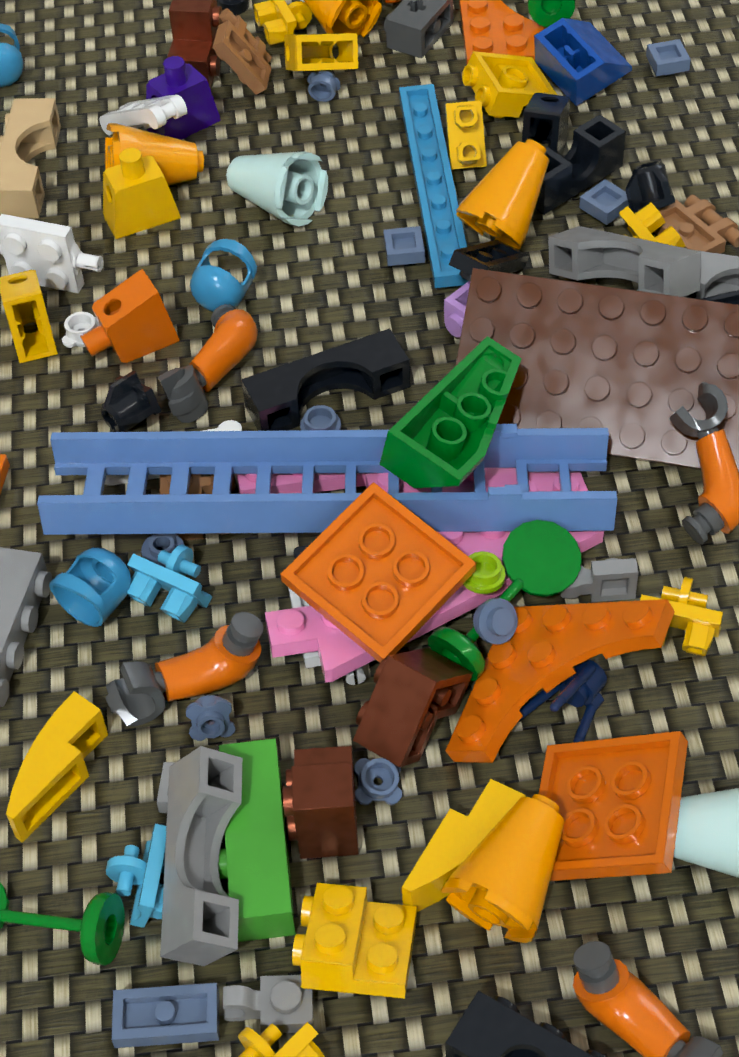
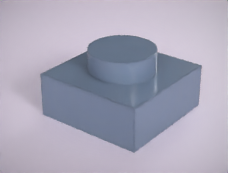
[646,39,691,76]
[579,179,629,225]
[383,226,425,266]

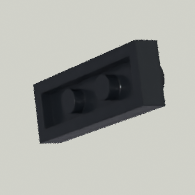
[449,240,530,281]

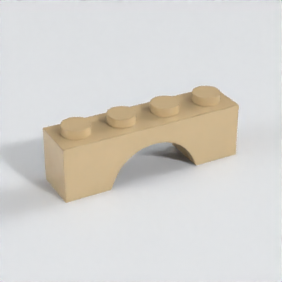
[0,98,61,218]

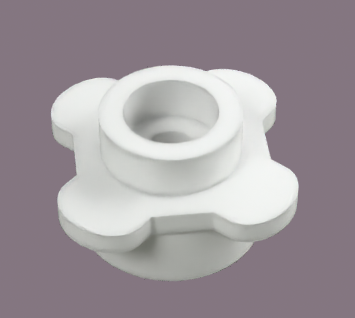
[62,312,100,348]

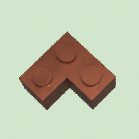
[167,0,223,89]
[353,648,474,767]
[283,746,359,859]

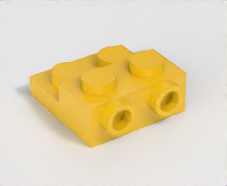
[462,51,557,118]
[292,883,417,999]

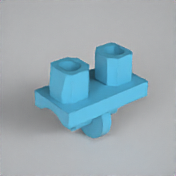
[127,544,212,623]
[106,823,167,928]

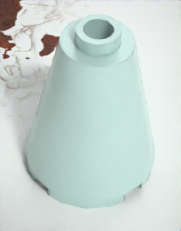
[226,151,328,227]
[673,788,739,878]

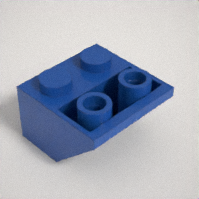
[534,18,632,106]

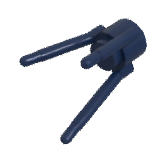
[518,659,607,743]

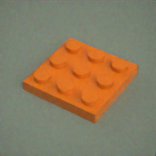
[280,482,476,663]
[538,731,688,881]

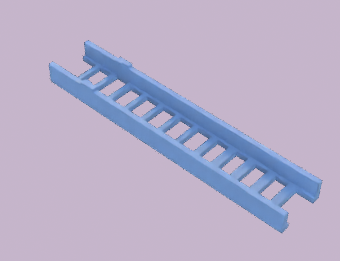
[37,424,617,535]

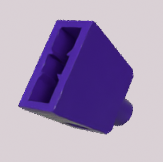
[146,56,221,140]

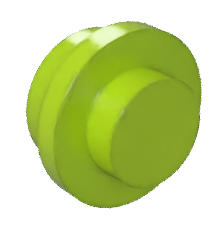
[463,551,506,594]

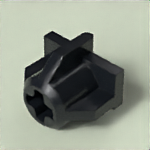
[625,161,675,214]
[101,371,162,432]

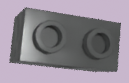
[384,0,454,59]

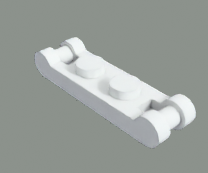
[99,94,187,136]

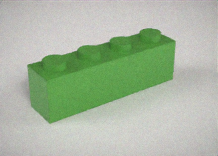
[218,738,296,942]

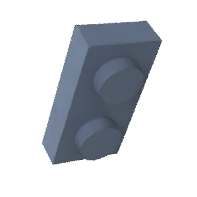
[111,983,219,1048]

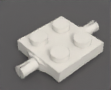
[0,214,104,294]

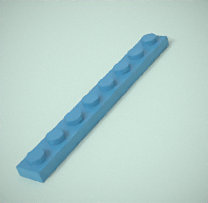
[399,84,468,288]

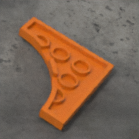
[459,0,547,65]
[445,599,675,763]

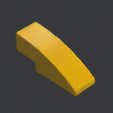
[6,691,108,843]
[402,779,526,912]

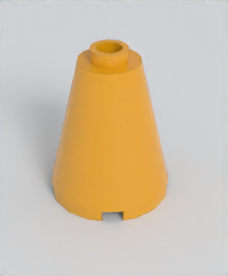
[304,0,382,37]
[105,123,204,186]
[456,139,549,250]
[441,794,565,943]

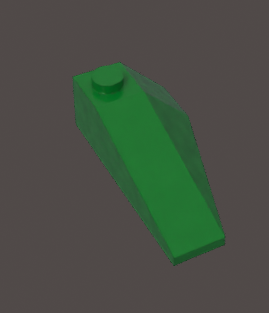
[380,336,522,488]

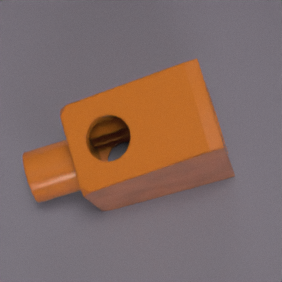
[80,269,180,363]

